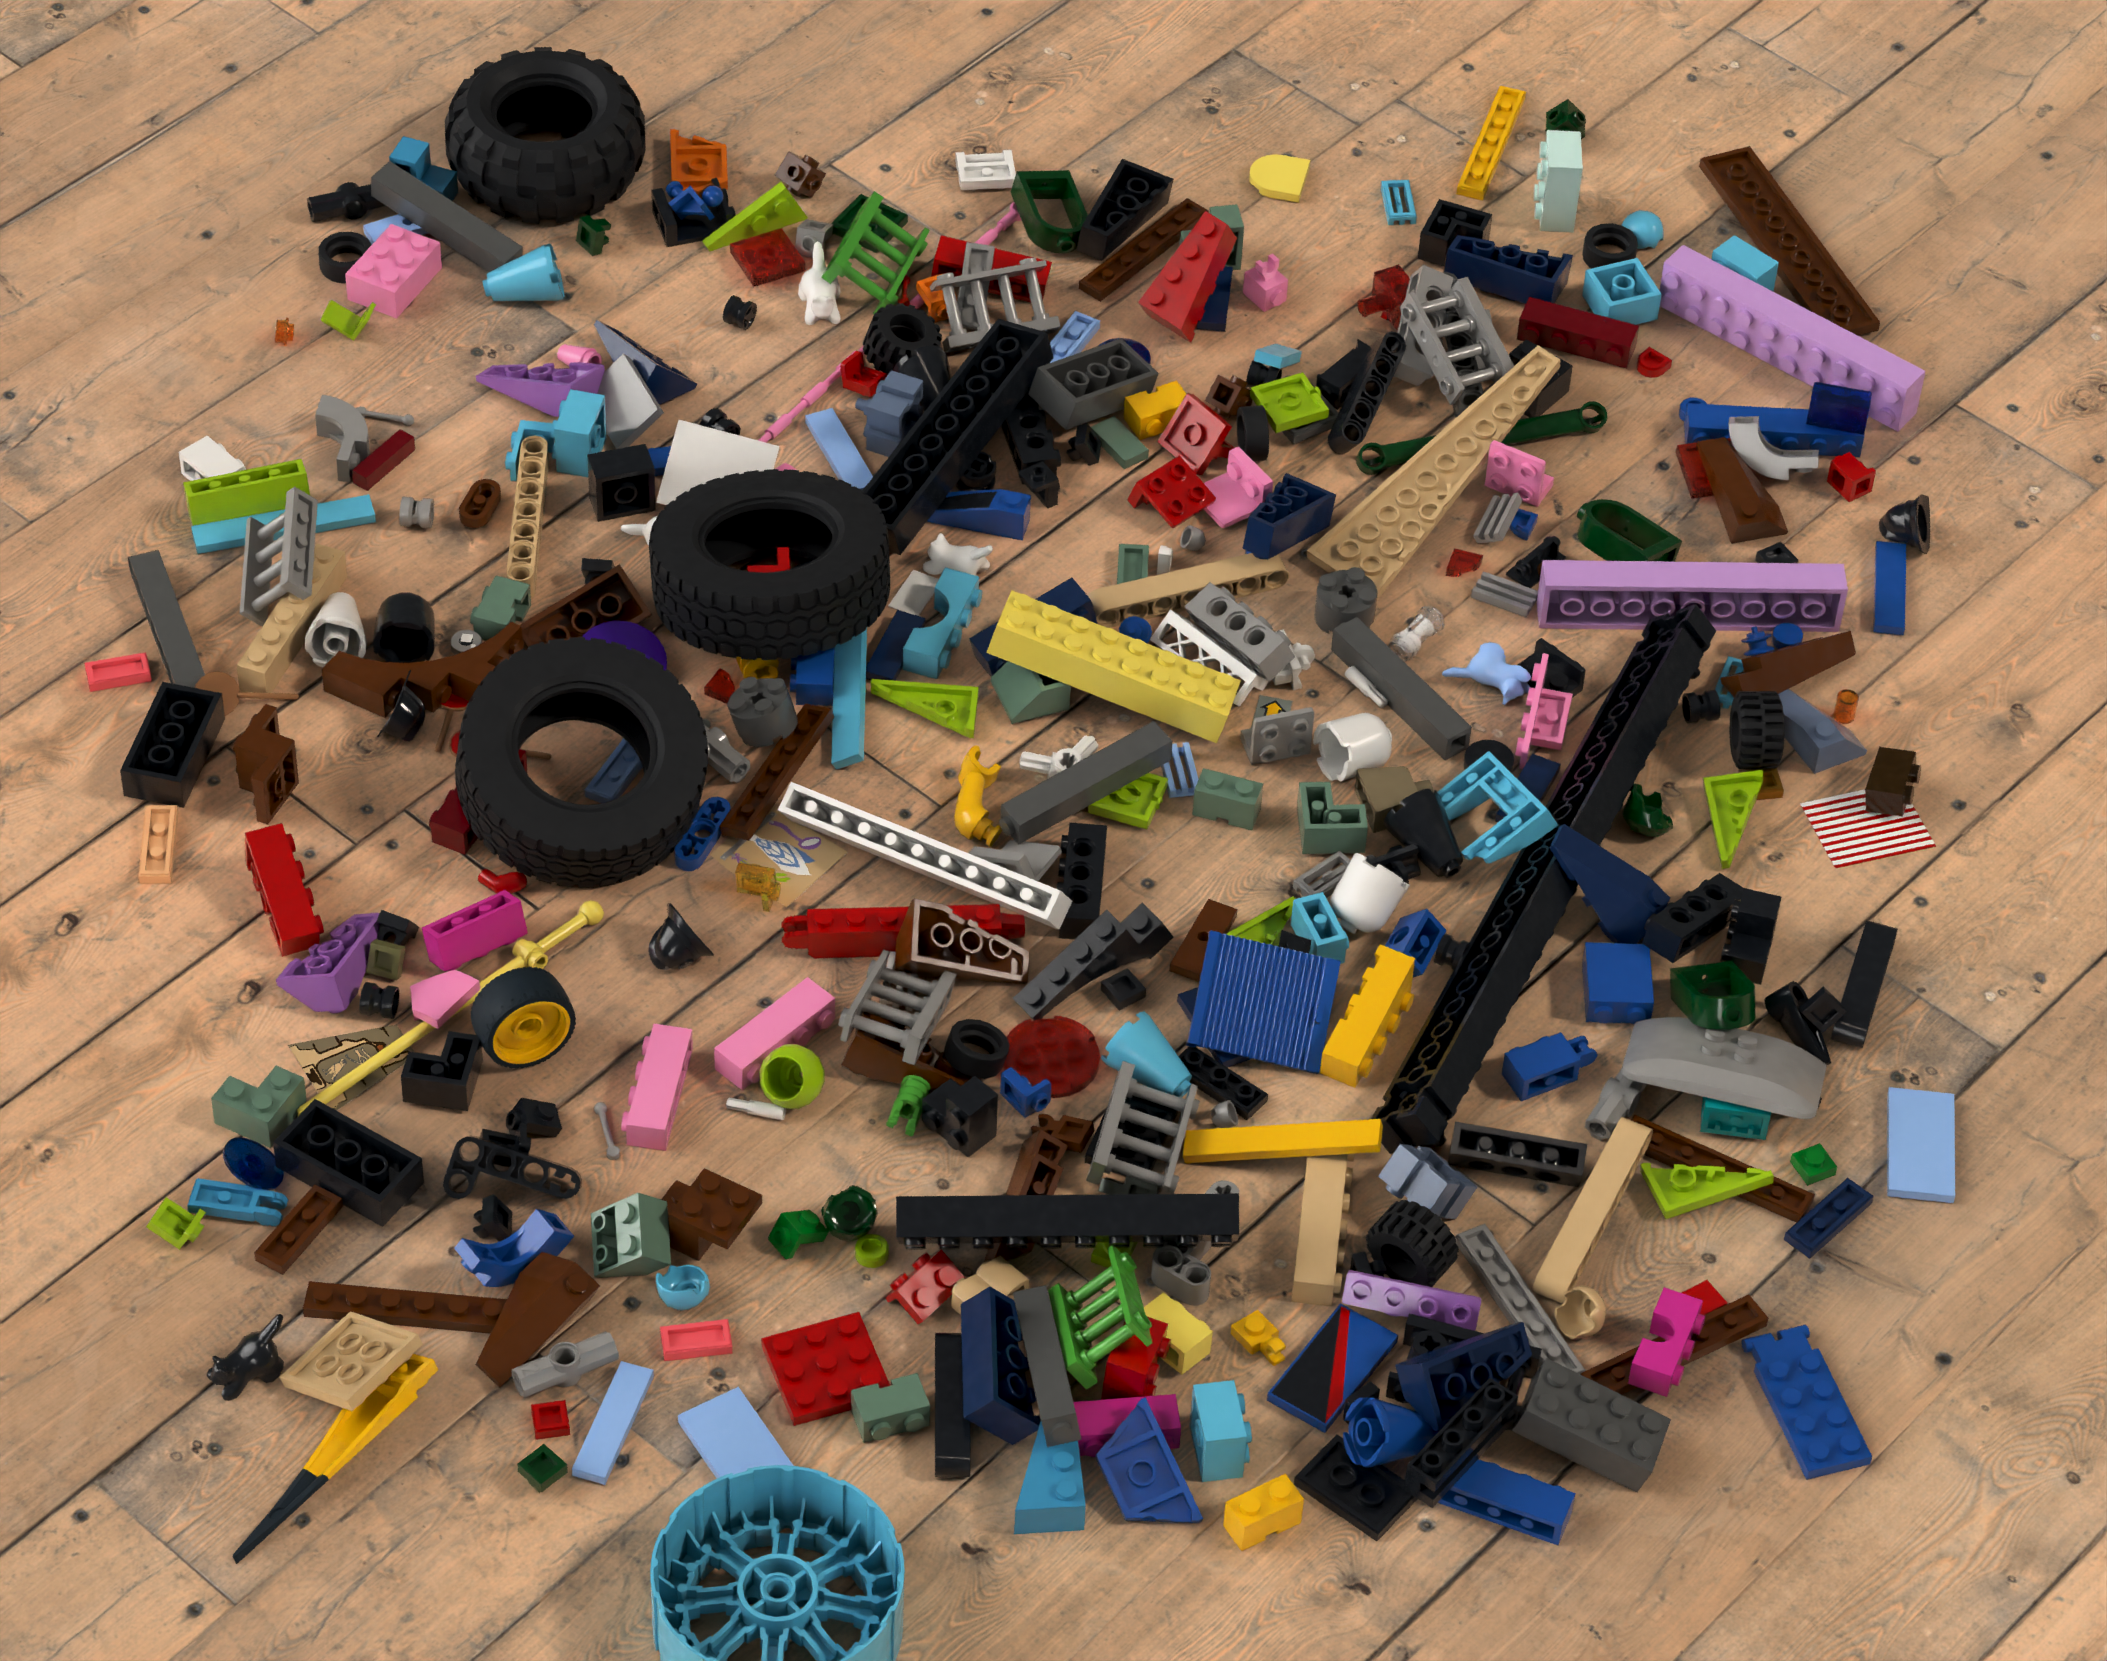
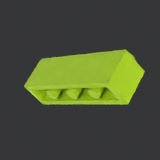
[183,459,310,526]

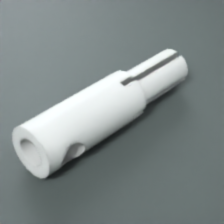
[1345,666,1388,708]
[726,1098,786,1120]

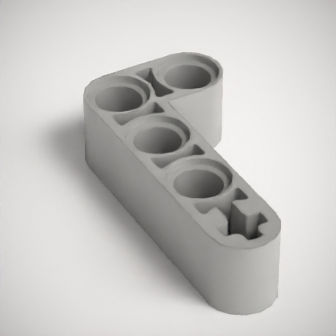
[1151,1180,1239,1306]

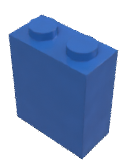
[1582,942,1654,1024]

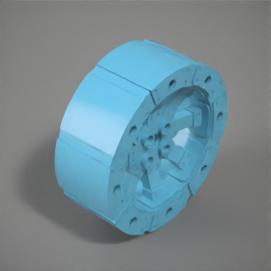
[650,1465,905,1661]

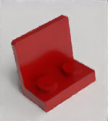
[1127,455,1216,528]

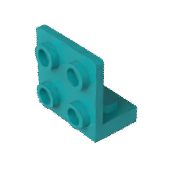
[1700,1097,1771,1140]

